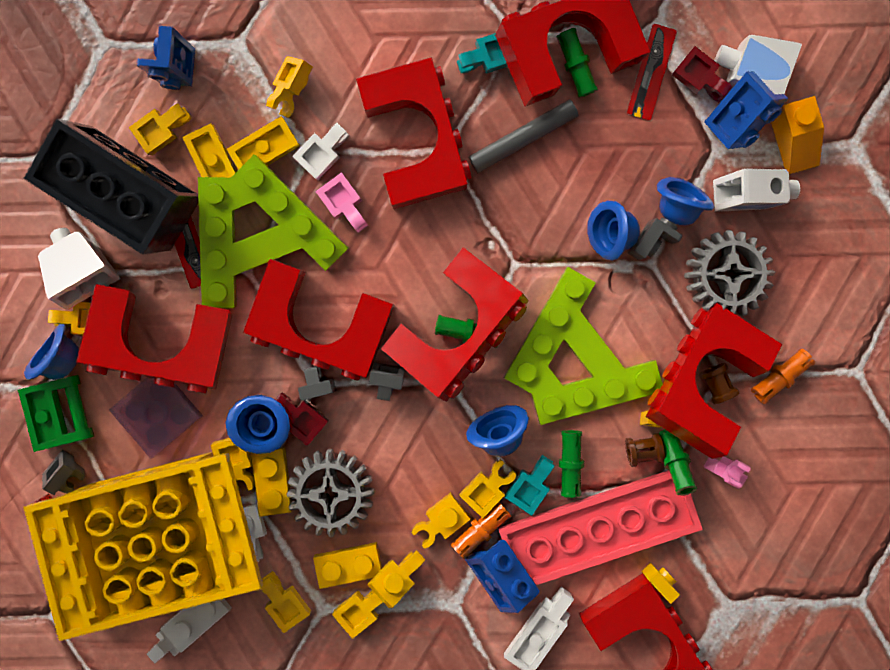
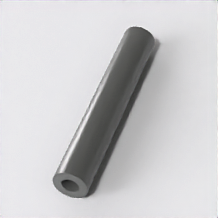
[469,99,579,173]

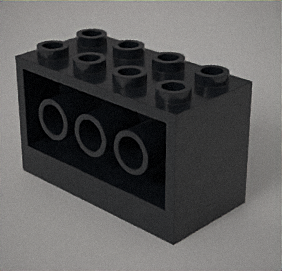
[23,119,199,254]

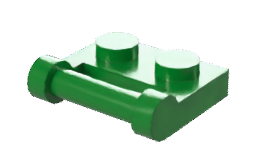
[18,375,94,452]

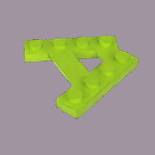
[198,154,349,308]
[503,267,663,425]

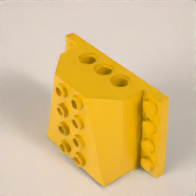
[23,452,263,641]

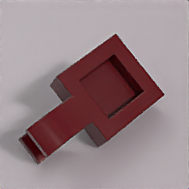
[672,46,732,103]
[275,392,329,446]

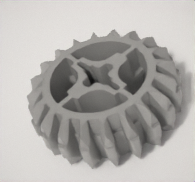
[684,230,776,316]
[286,449,375,537]

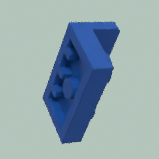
[137,26,195,90]
[704,71,788,149]
[465,540,539,613]

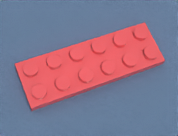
[498,470,703,585]

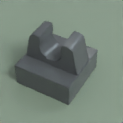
[369,362,406,401]
[298,366,337,401]
[42,450,85,495]

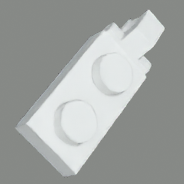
[504,587,574,670]
[147,599,232,664]

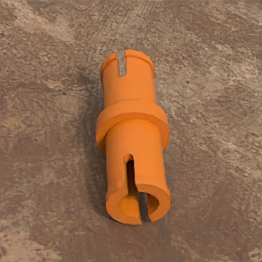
[751,349,815,404]
[451,502,512,560]

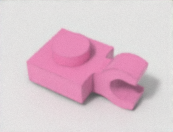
[315,172,368,233]
[704,456,751,489]

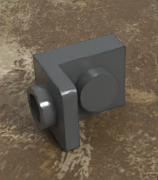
[628,218,683,260]

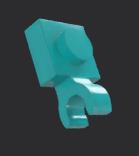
[457,33,508,74]
[505,454,555,516]

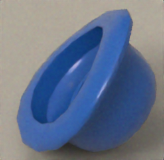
[657,177,714,226]
[587,200,640,261]
[24,324,79,380]
[225,395,290,454]
[466,405,529,457]

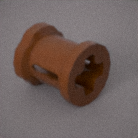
[699,363,740,404]
[625,433,665,467]

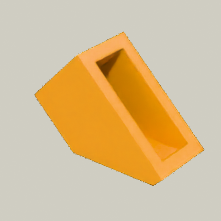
[771,96,824,175]

